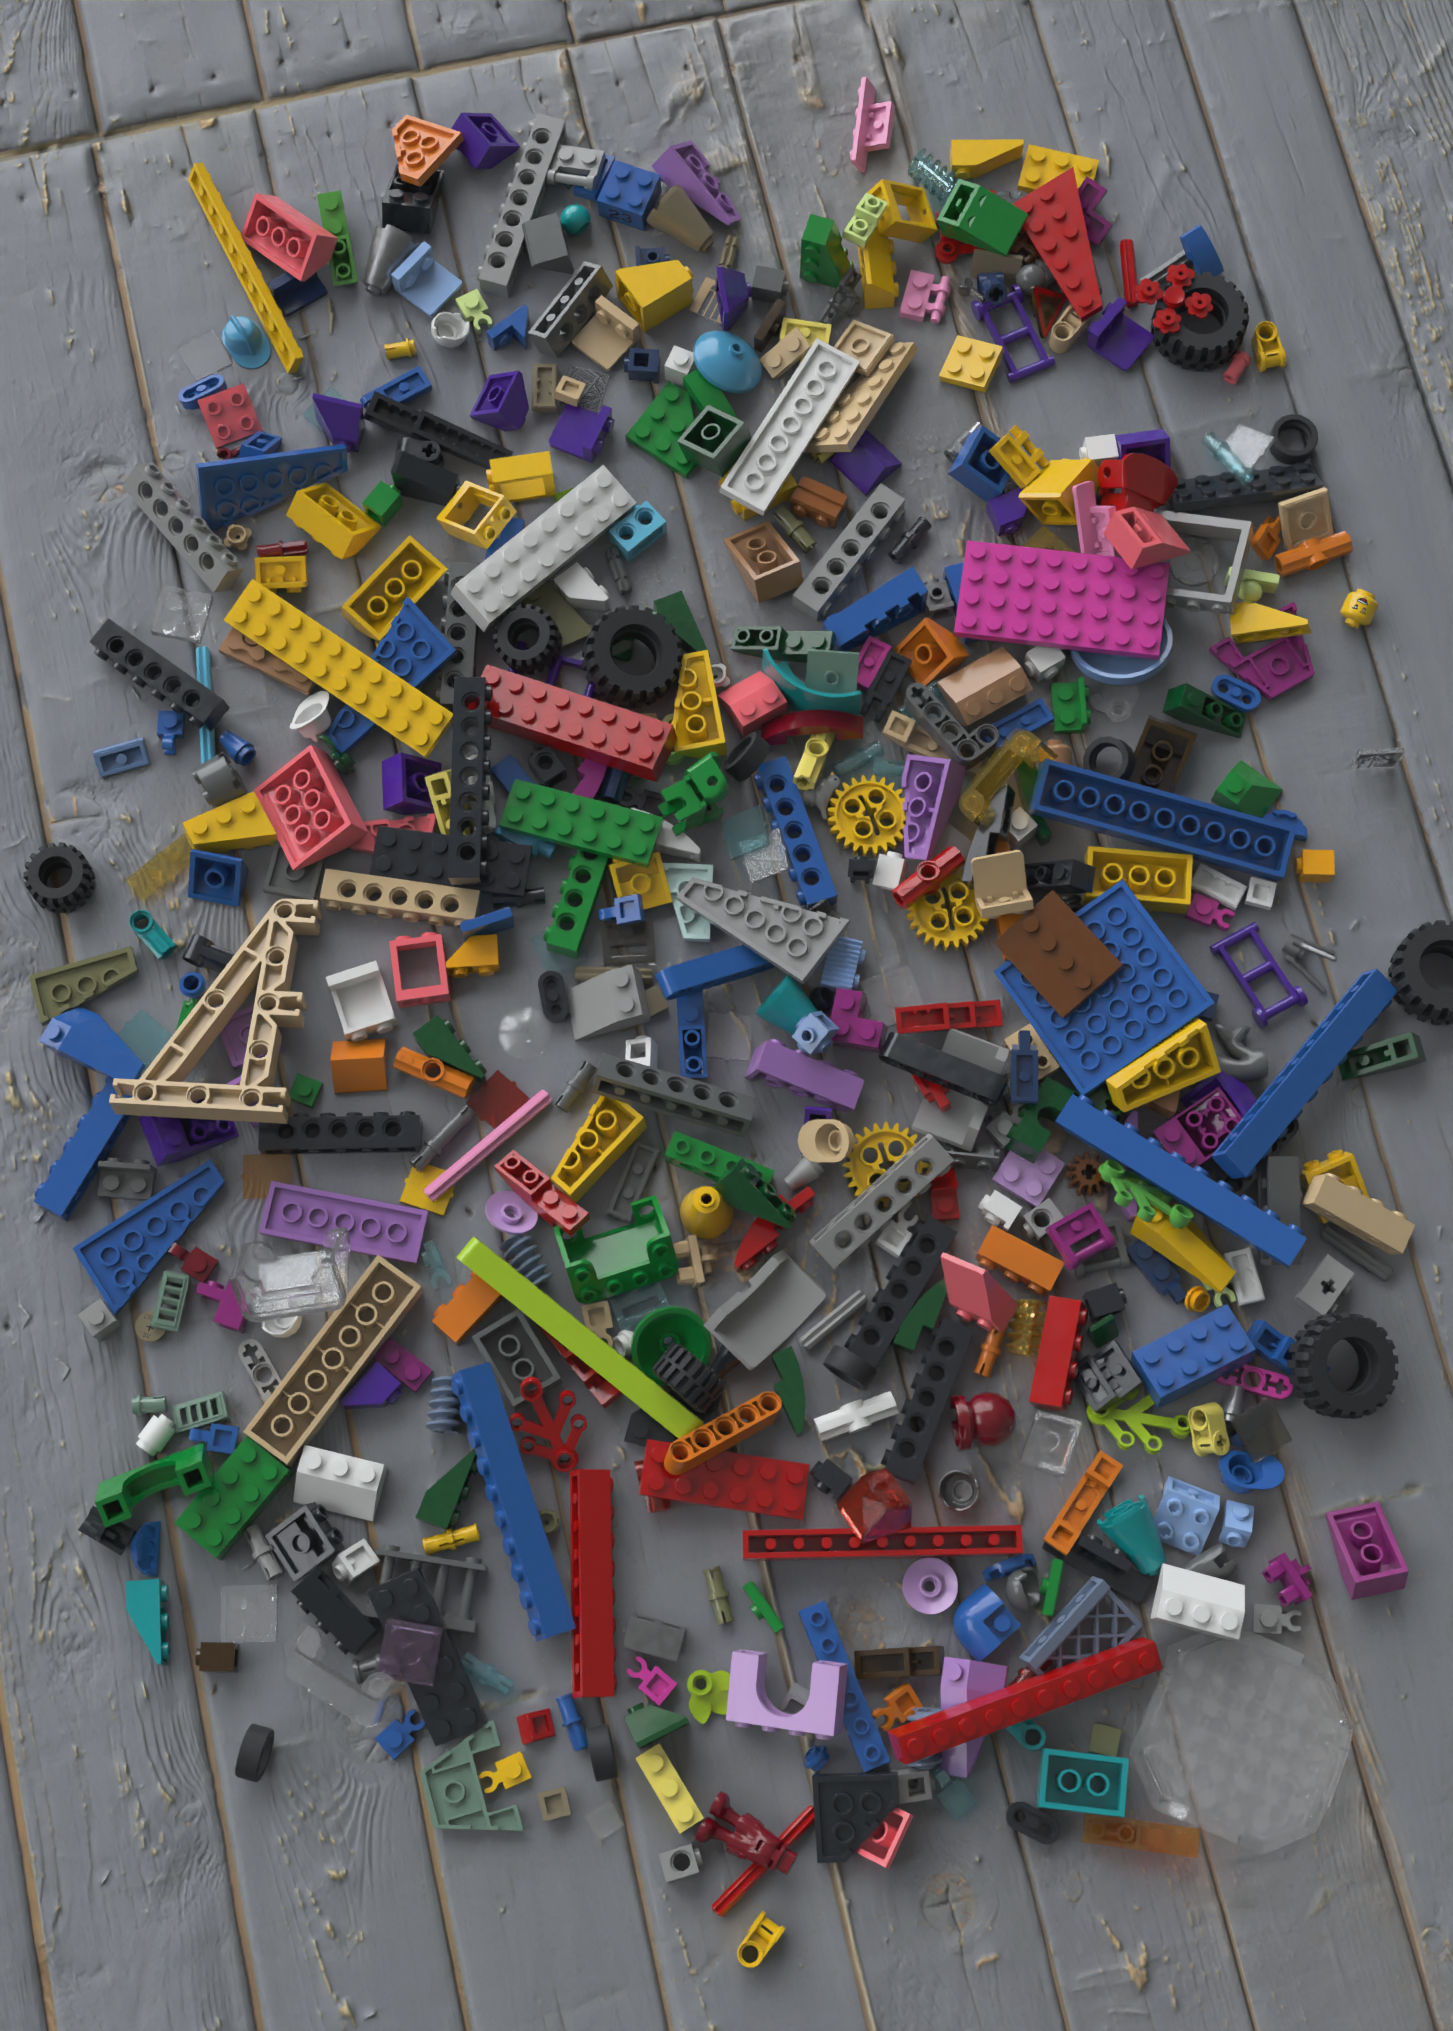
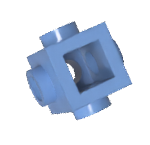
[792,1011,840,1054]

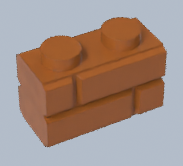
[790,475,848,529]

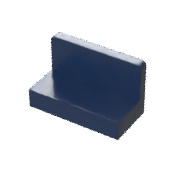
[268,272,328,317]

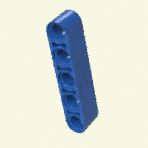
[655,945,775,1000]

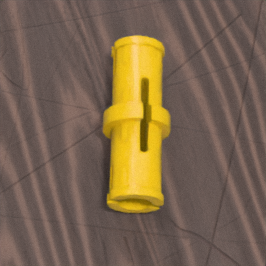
[423,1523,481,1555]

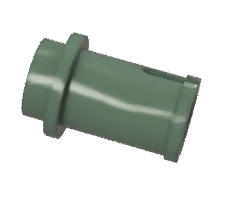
[132,1395,167,1417]

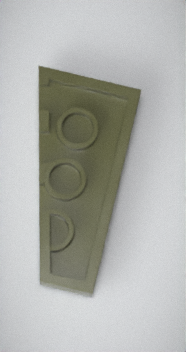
[29,946,139,1026]

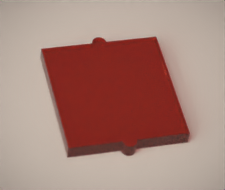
[466,1070,530,1129]

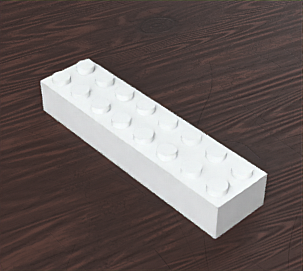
[450,465,637,632]

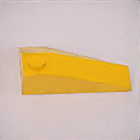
[1130,1201,1236,1294]

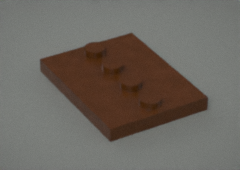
[994,890,1124,1020]

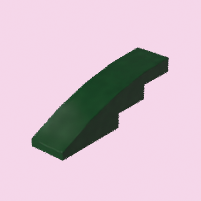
[1012,739,1052,847]

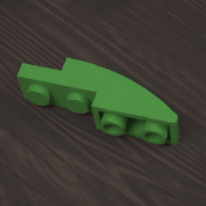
[317,190,358,287]

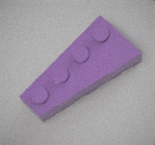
[744,1039,865,1113]

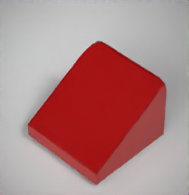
[517,1708,556,1745]

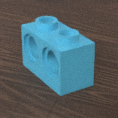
[608,500,667,562]

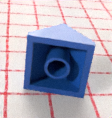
[188,849,249,907]

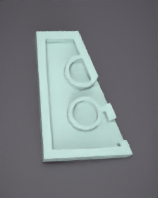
[663,863,713,942]

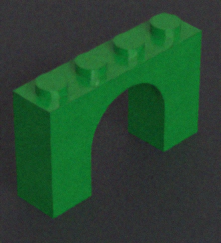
[95,1442,213,1528]

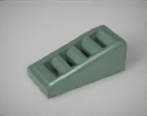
[151,1271,191,1333]
[171,1391,231,1434]

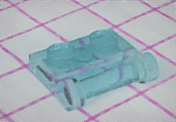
[608,1281,670,1331]

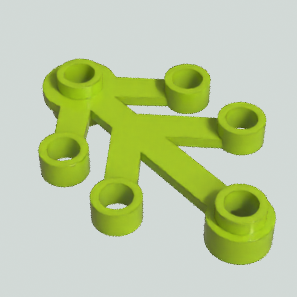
[1086,1390,1191,1455]

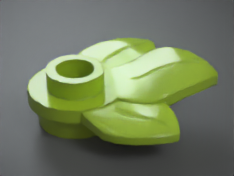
[687,1670,730,1724]

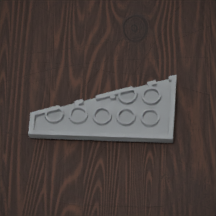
[677,877,850,984]

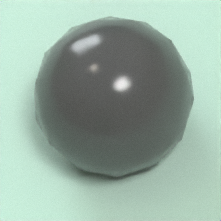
[1015,264,1047,296]

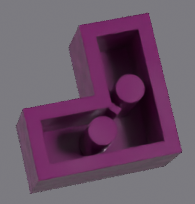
[830,988,888,1053]

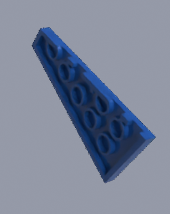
[196,444,348,531]
[326,596,458,754]
[72,1159,226,1316]

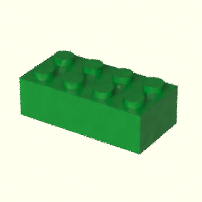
[174,1436,294,1561]

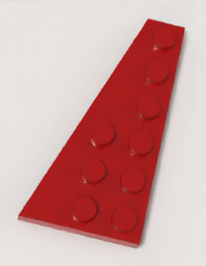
[1012,167,1103,322]

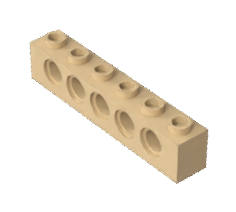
[320,869,482,929]

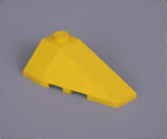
[671,650,728,759]

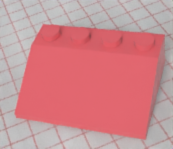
[254,745,368,871]

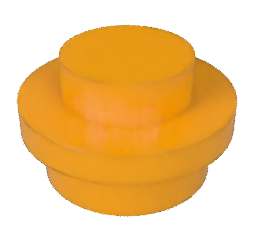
[1185,1286,1211,1313]

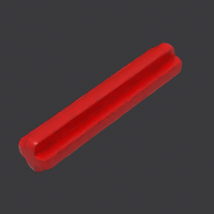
[1120,239,1139,308]

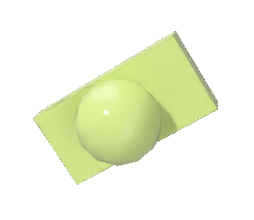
[1224,566,1280,603]

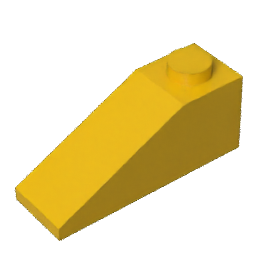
[950,139,1024,180]
[1230,602,1312,644]

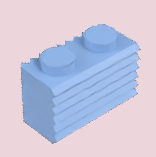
[820,936,866,993]

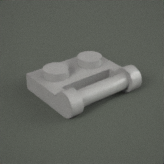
[547,145,606,190]

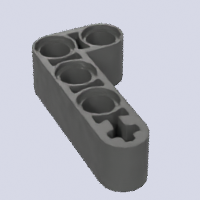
[904,683,999,770]

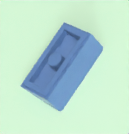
[93,737,151,778]

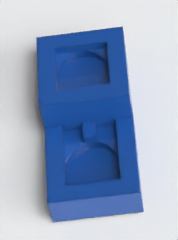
[1179,225,1224,277]

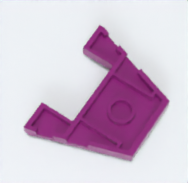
[1209,602,1315,701]

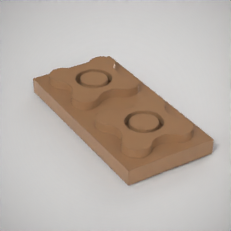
[219,627,316,696]

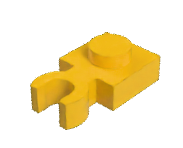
[478,1751,532,1793]

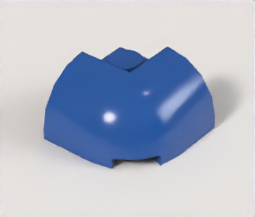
[953,1583,1021,1662]

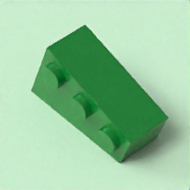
[800,214,854,290]

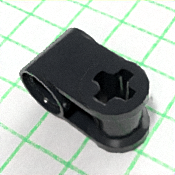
[394,437,444,468]

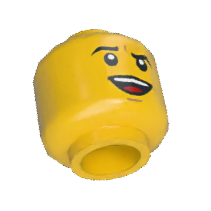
[1340,589,1378,629]

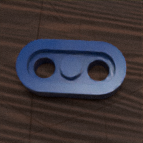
[178,374,227,410]
[1210,674,1261,713]

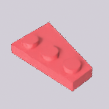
[350,813,437,854]

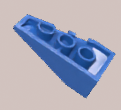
[39,1006,146,1080]

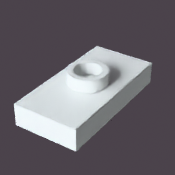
[1191,863,1248,911]
[1223,1247,1265,1307]

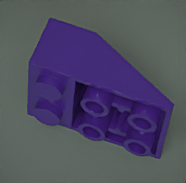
[139,1099,239,1167]

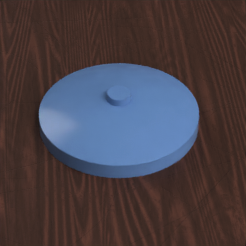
[1070,618,1173,685]

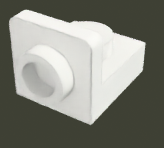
[332,1539,380,1586]

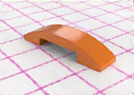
[1043,1450,1124,1556]

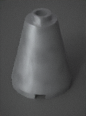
[363,223,420,296]

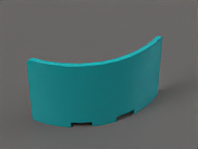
[762,648,862,716]

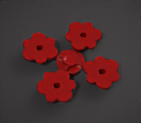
[1135,263,1213,334]

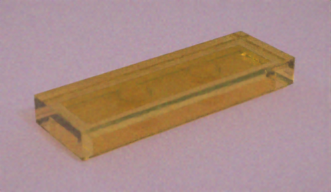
[125,833,192,901]

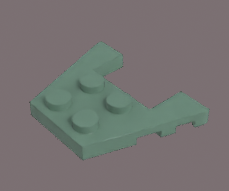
[419,1720,524,1831]

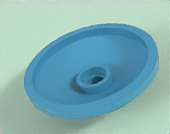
[693,330,762,393]

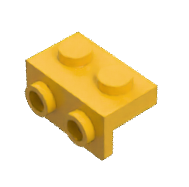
[254,556,308,593]

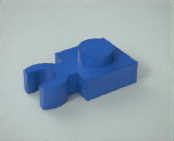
[375,1709,426,1760]

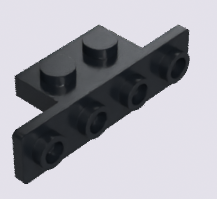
[1042,1534,1152,1604]

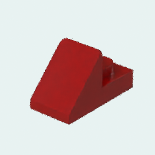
[926,1168,960,1222]

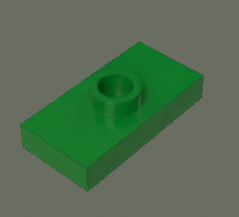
[1039,1558,1064,1617]
[743,1581,784,1634]

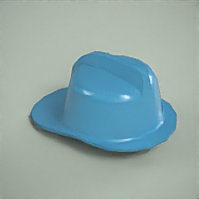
[222,315,271,369]

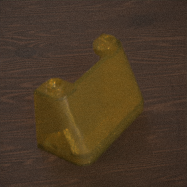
[957,728,1058,826]

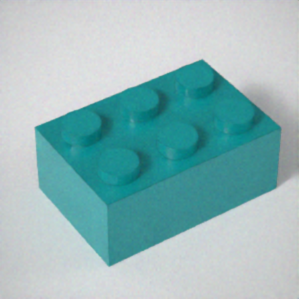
[1035,1748,1129,1817]

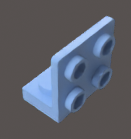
[391,241,462,317]
[1154,1476,1220,1556]

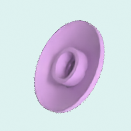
[485,1191,538,1235]
[902,1558,958,1614]

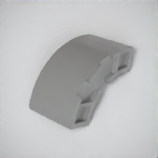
[912,1029,1010,1152]
[703,1250,827,1370]

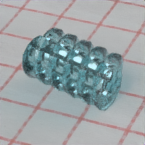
[908,148,962,201]

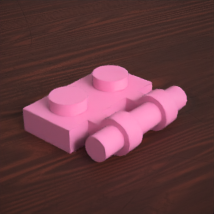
[899,270,951,324]

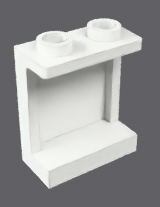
[326,961,398,1042]

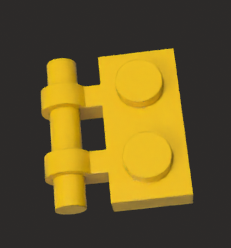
[989,424,1049,489]

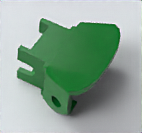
[658,752,729,837]

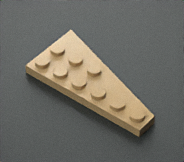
[804,342,918,453]

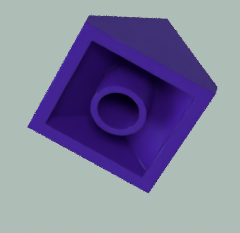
[831,430,902,496]

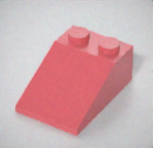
[941,1252,1019,1333]

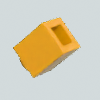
[1294,849,1335,883]

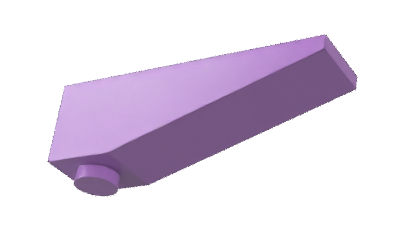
[652,140,741,226]

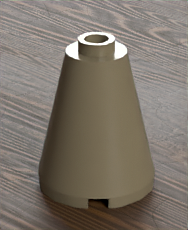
[646,185,714,252]

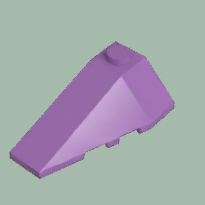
[902,754,966,861]
[941,1657,1009,1778]

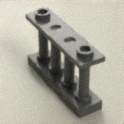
[364,1544,488,1634]

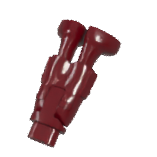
[695,1791,798,1875]

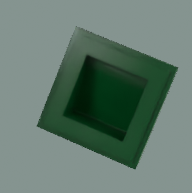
[1087,1314,1119,1348]

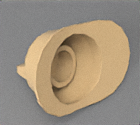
[798,1119,858,1163]

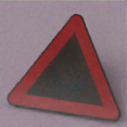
[1030,286,1067,338]

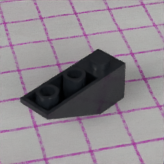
[1025,859,1096,894]

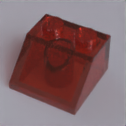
[837,1468,912,1544]

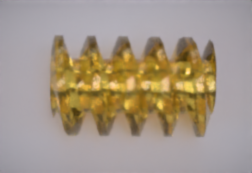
[1005,1299,1047,1358]

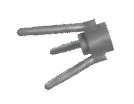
[1281,933,1337,994]

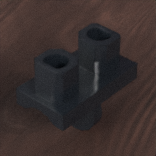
[78,1506,136,1556]

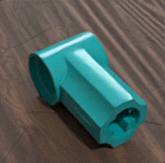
[129,910,177,961]
[1005,1719,1046,1752]

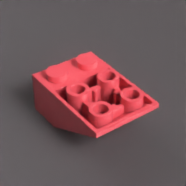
[1103,507,1191,570]

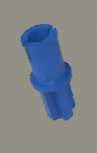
[555,1693,588,1751]

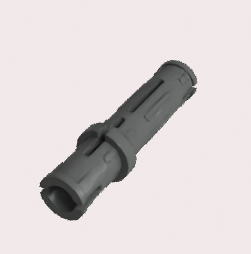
[409,1104,476,1173]

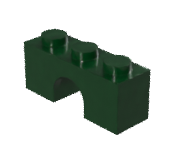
[1006,1076,1074,1164]

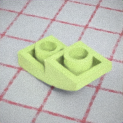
[842,192,888,248]

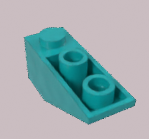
[126,1579,171,1666]

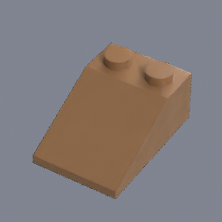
[723,521,804,603]

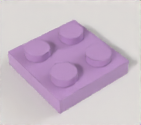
[992,1149,1065,1208]

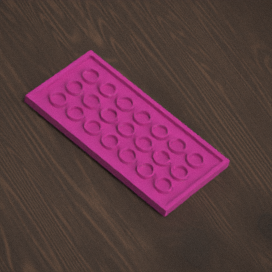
[954,540,1170,660]

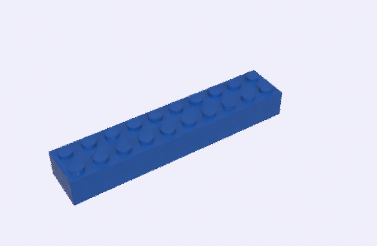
[1028,758,1296,882]

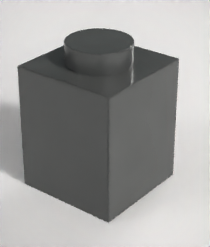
[752,265,789,303]

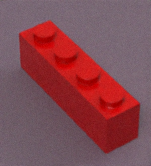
[1029,1296,1088,1412]

